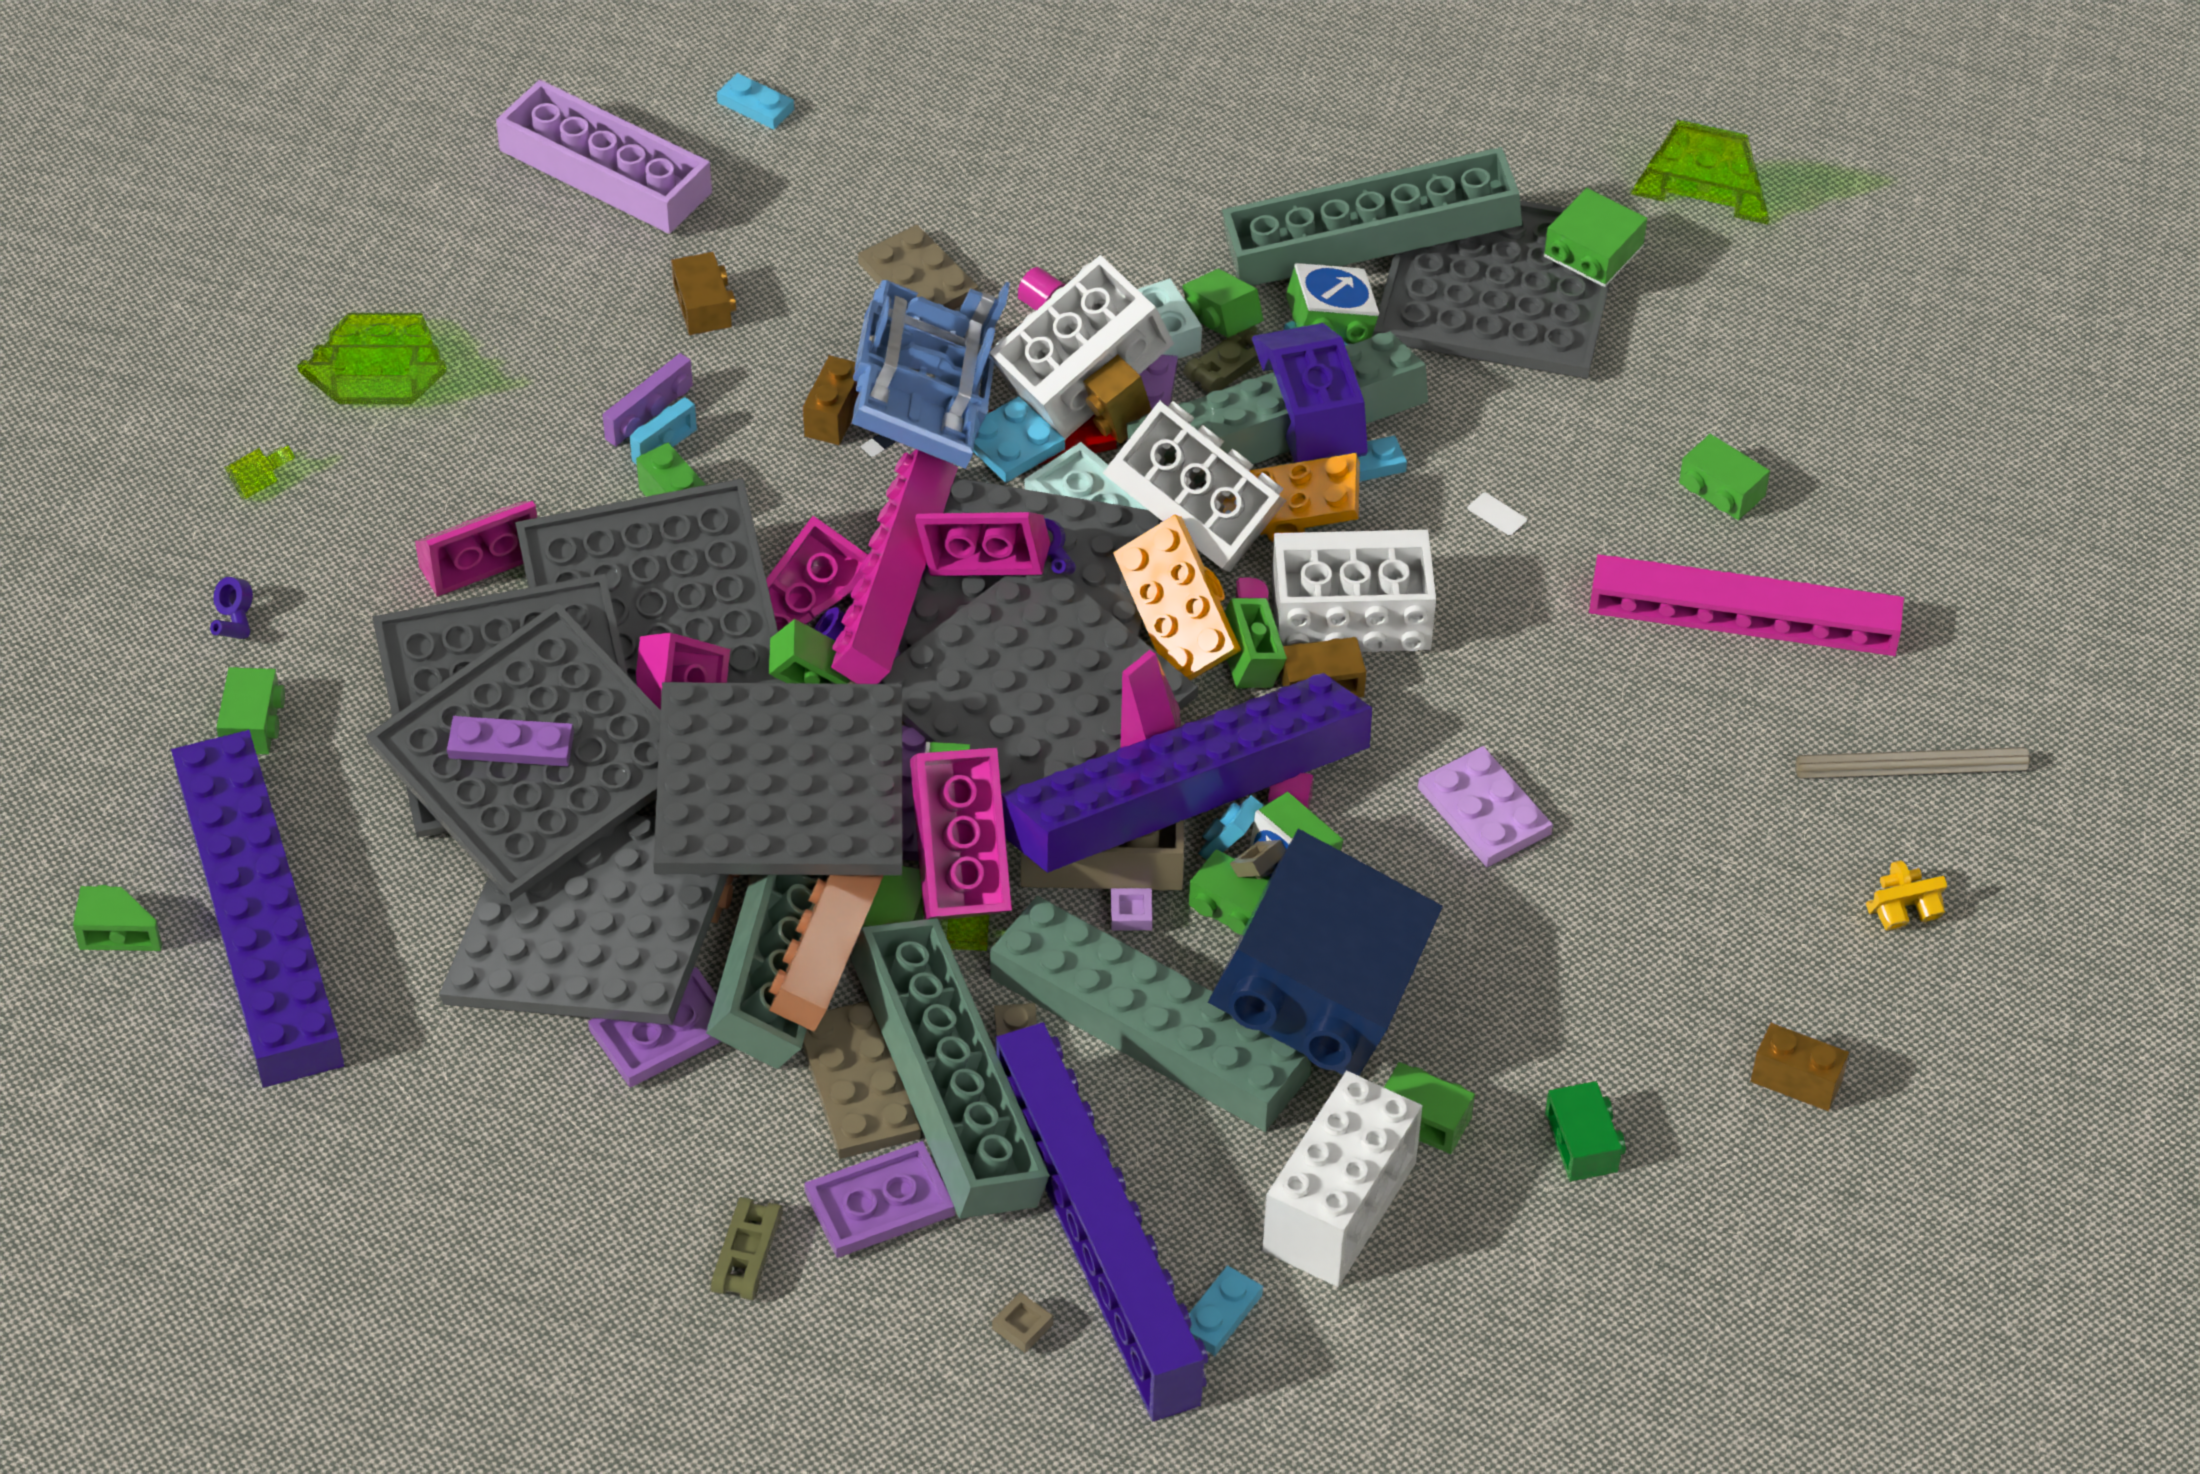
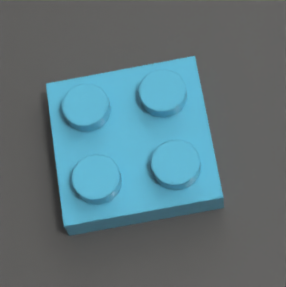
[973,396,1065,483]

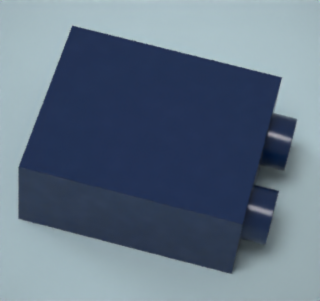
[1207,828,1443,1076]

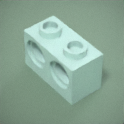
[1137,278,1202,359]

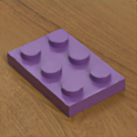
[588,967,722,1088]
[804,1141,955,1258]

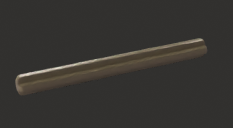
[1795,747,2030,779]

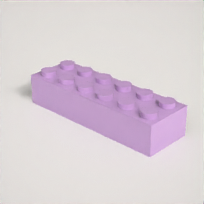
[496,79,712,234]

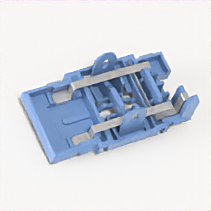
[852,280,1010,469]

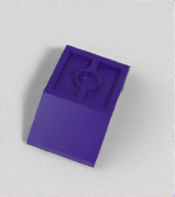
[1252,323,1368,463]

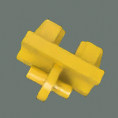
[1866,860,1948,931]

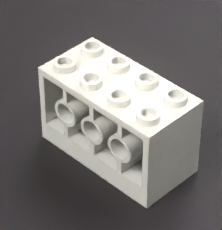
[989,255,1174,439]
[1103,401,1286,572]
[1271,530,1436,652]
[1262,1070,1423,1287]

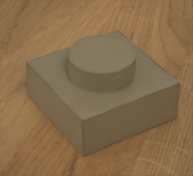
[1230,840,1286,879]
[994,1003,1037,1037]
[992,1292,1053,1353]

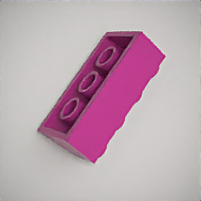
[910,748,1012,920]

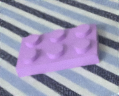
[1418,746,1553,867]

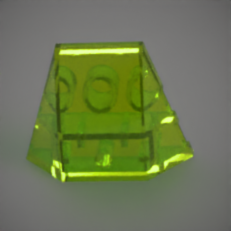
[1630,119,1770,225]
[297,313,447,404]

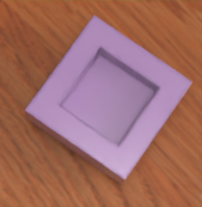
[1111,888,1152,931]

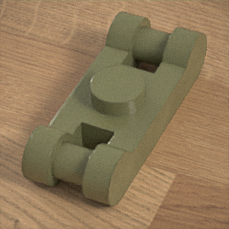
[1183,326,1260,394]
[711,1197,783,1301]

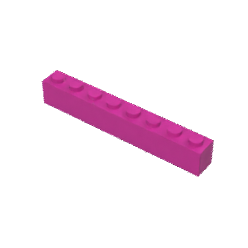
[831,449,958,684]
[1589,554,1904,656]

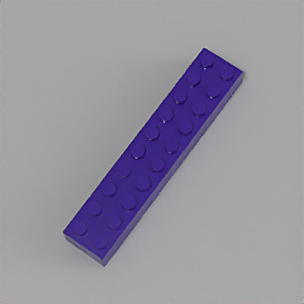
[1001,673,1372,873]
[171,730,344,1088]
[996,1022,1208,1422]

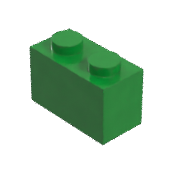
[1545,1081,1626,1182]

